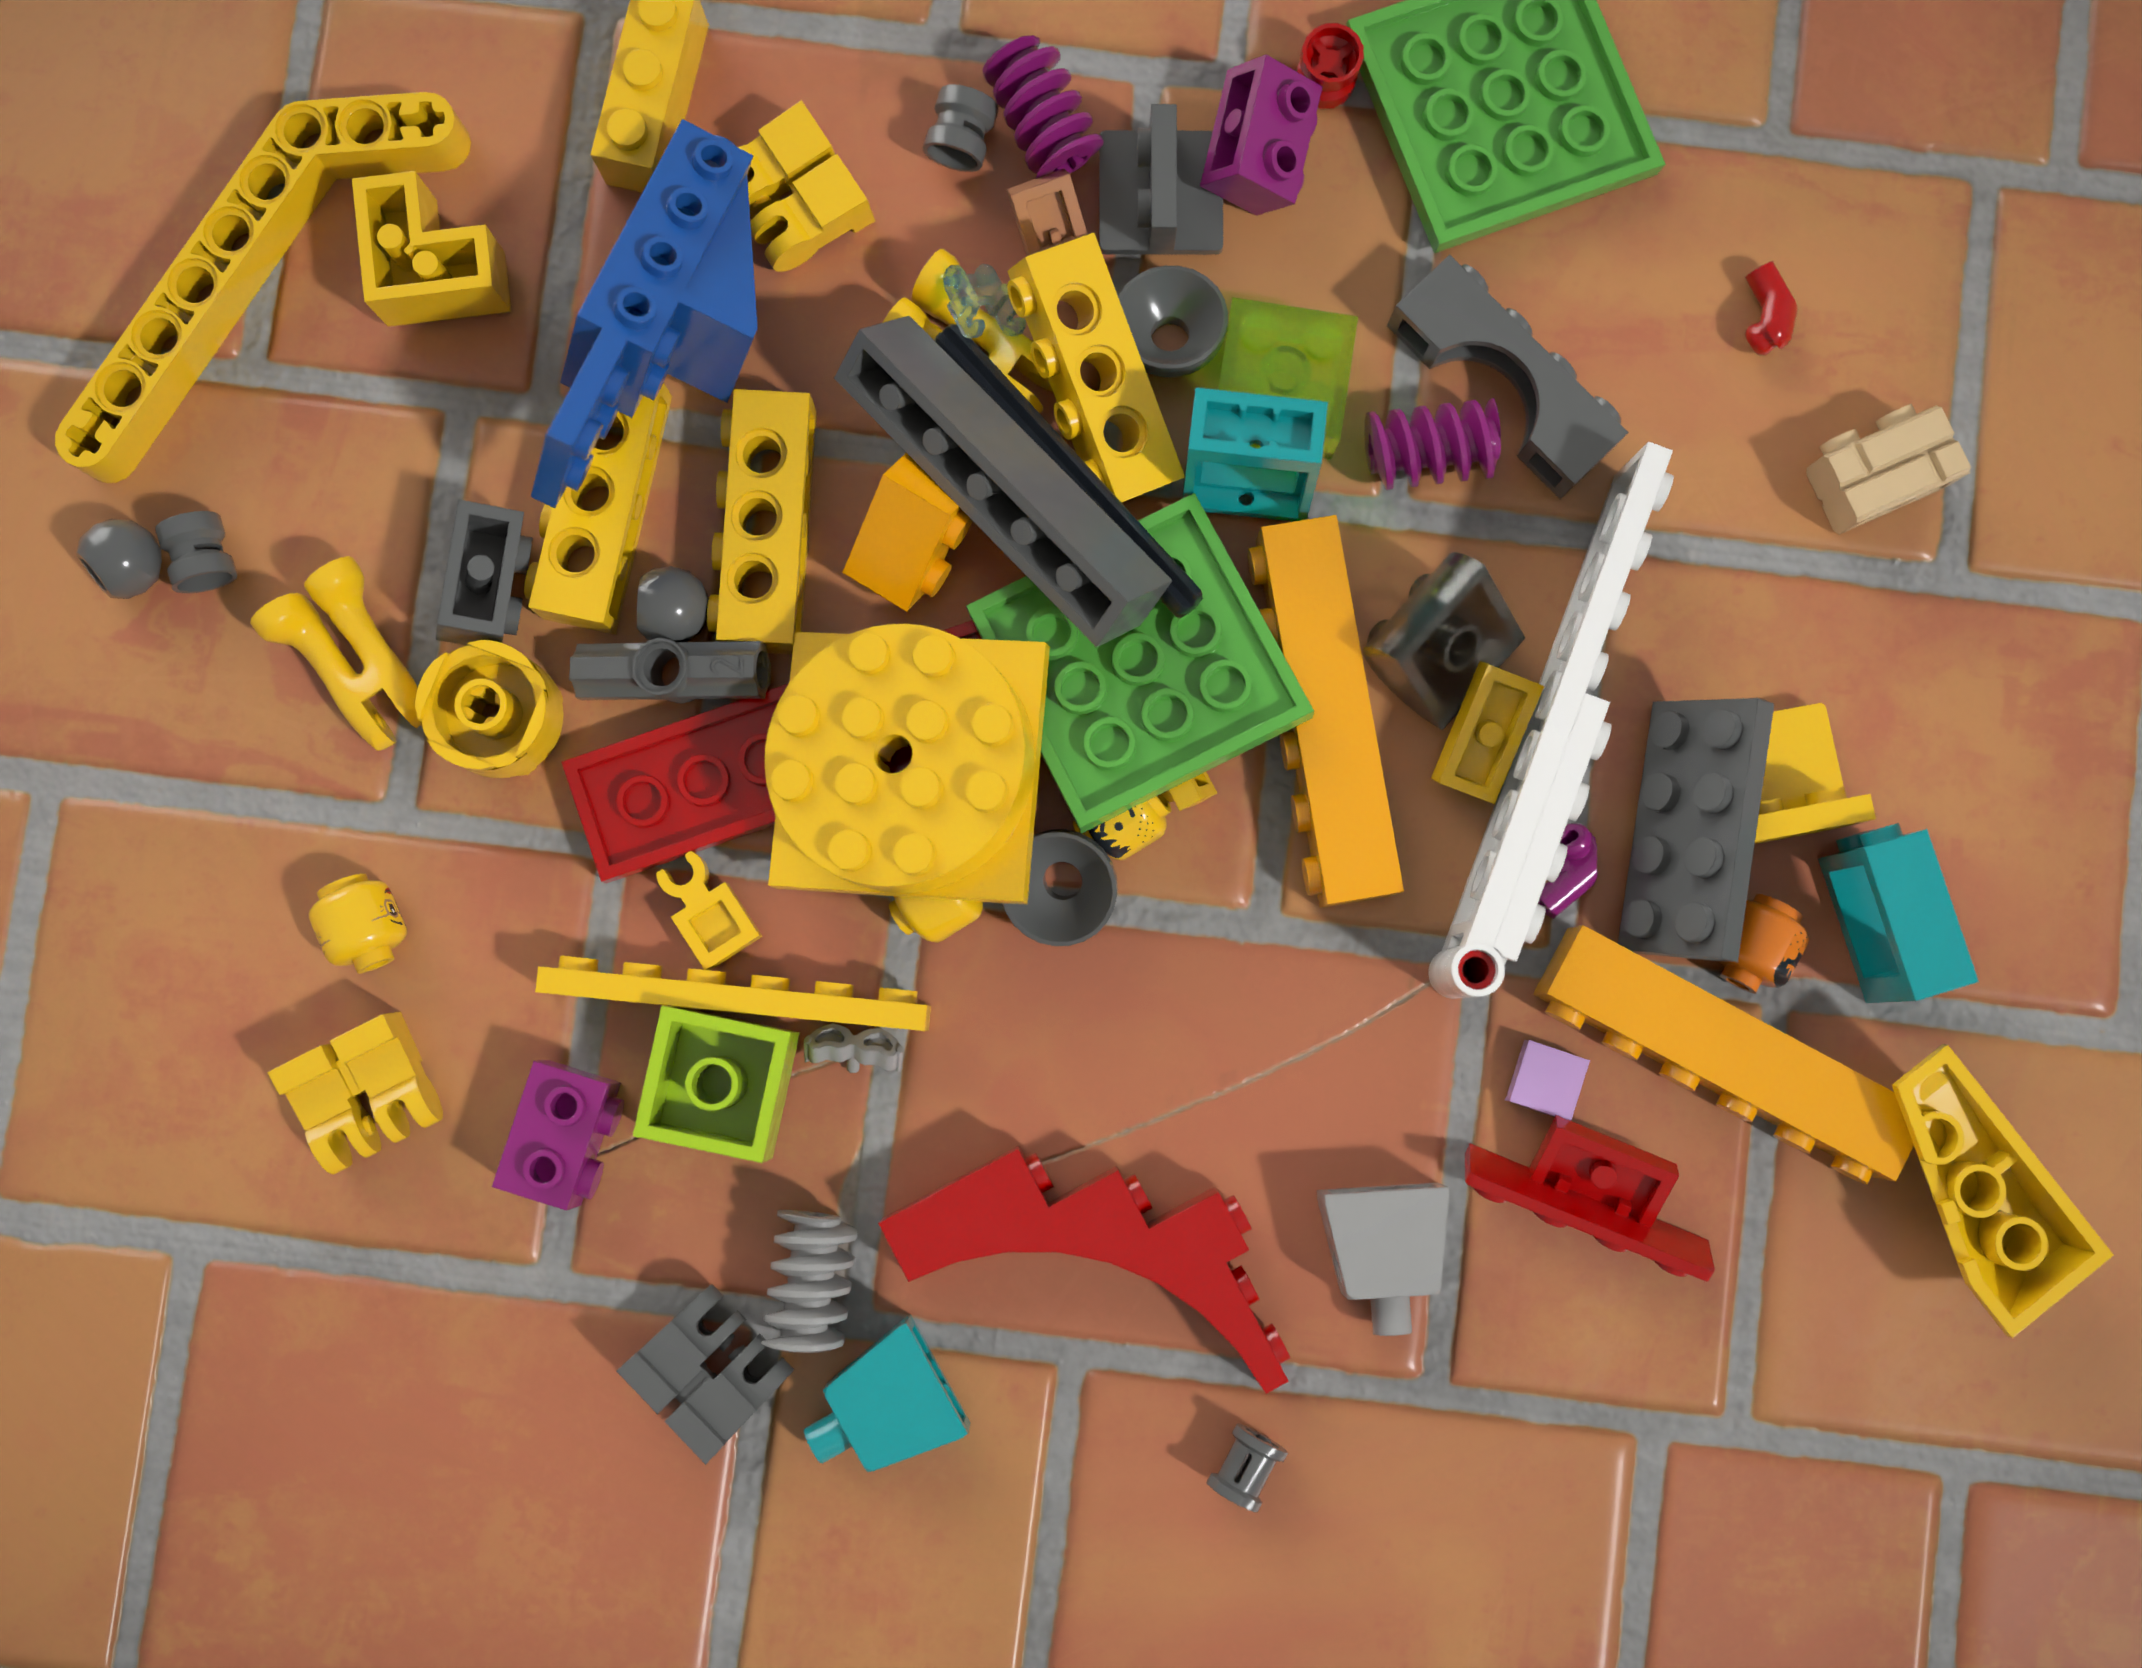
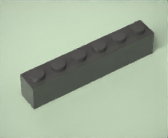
[834,316,1173,647]

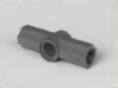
[569,638,771,704]

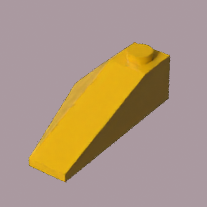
[1892,1044,2114,1338]

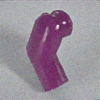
[1538,823,1598,919]

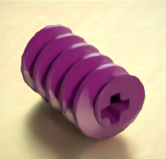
[982,35,1103,179]
[1364,398,1501,490]

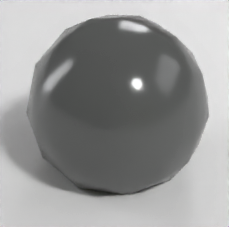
[77,519,162,599]
[637,566,709,642]

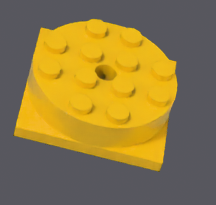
[765,624,1050,905]

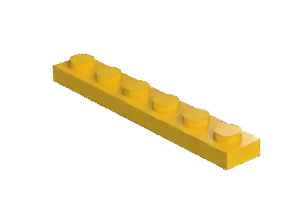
[535,956,931,1031]

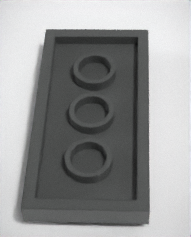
[1618,698,1774,962]

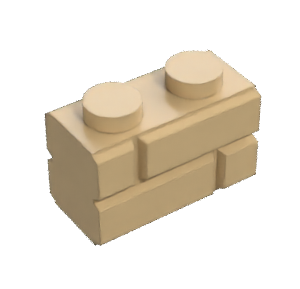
[1806,404,1971,535]

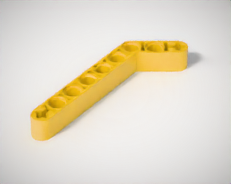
[55,92,471,483]

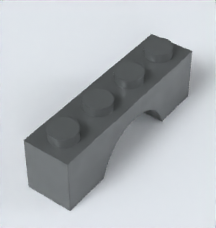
[1387,254,1629,500]

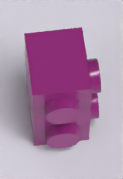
[1200,54,1322,216]
[492,1060,624,1211]

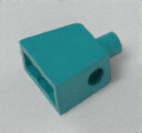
[804,1315,971,1472]

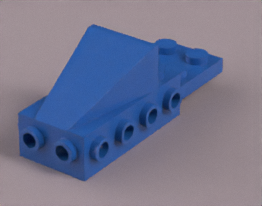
[531,119,758,508]

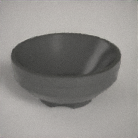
[1118,265,1228,377]
[1003,829,1118,946]

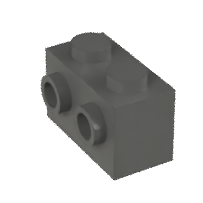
[436,499,533,645]

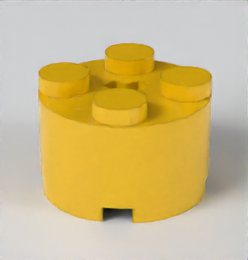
[415,640,564,778]

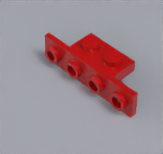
[1465,1115,1715,1282]

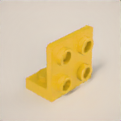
[1755,703,1876,844]

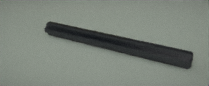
[934,324,1203,618]

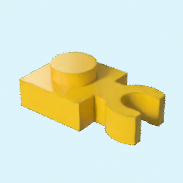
[656,851,763,970]

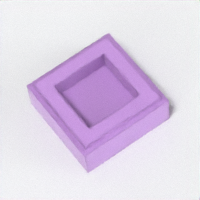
[1505,1040,1590,1121]

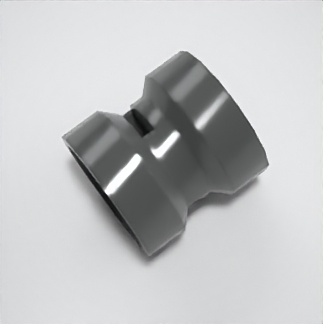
[923,84,999,172]
[155,511,237,593]

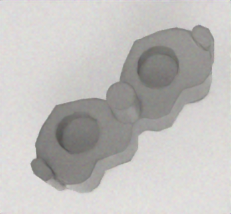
[804,1023,903,1073]

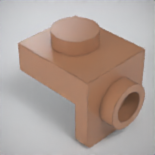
[1006,168,1088,256]

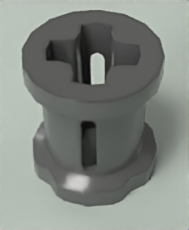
[1206,1423,1288,1513]

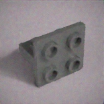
[1099,104,1223,255]

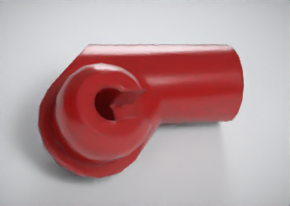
[1745,261,1797,356]

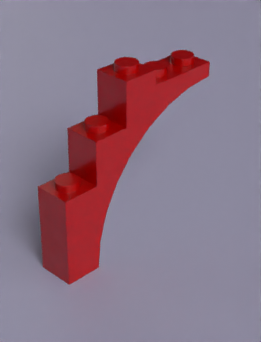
[878,1146,1291,1394]

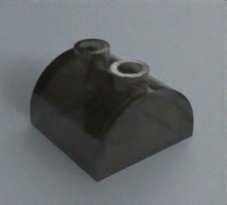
[1363,552,1525,730]

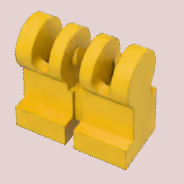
[738,100,875,272]
[267,1012,443,1175]

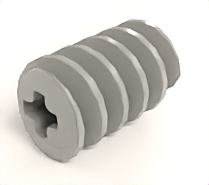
[761,1210,858,1353]

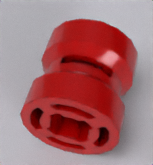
[1296,23,1364,109]

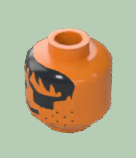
[1717,894,1809,994]

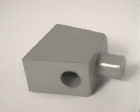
[1317,1182,1450,1336]

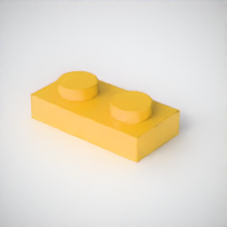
[1431,661,1544,804]

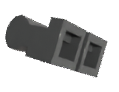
[617,1284,794,1465]

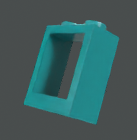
[1183,387,1328,522]
[1818,823,1979,1003]

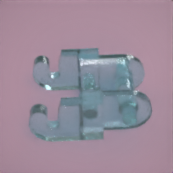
[943,264,1026,338]

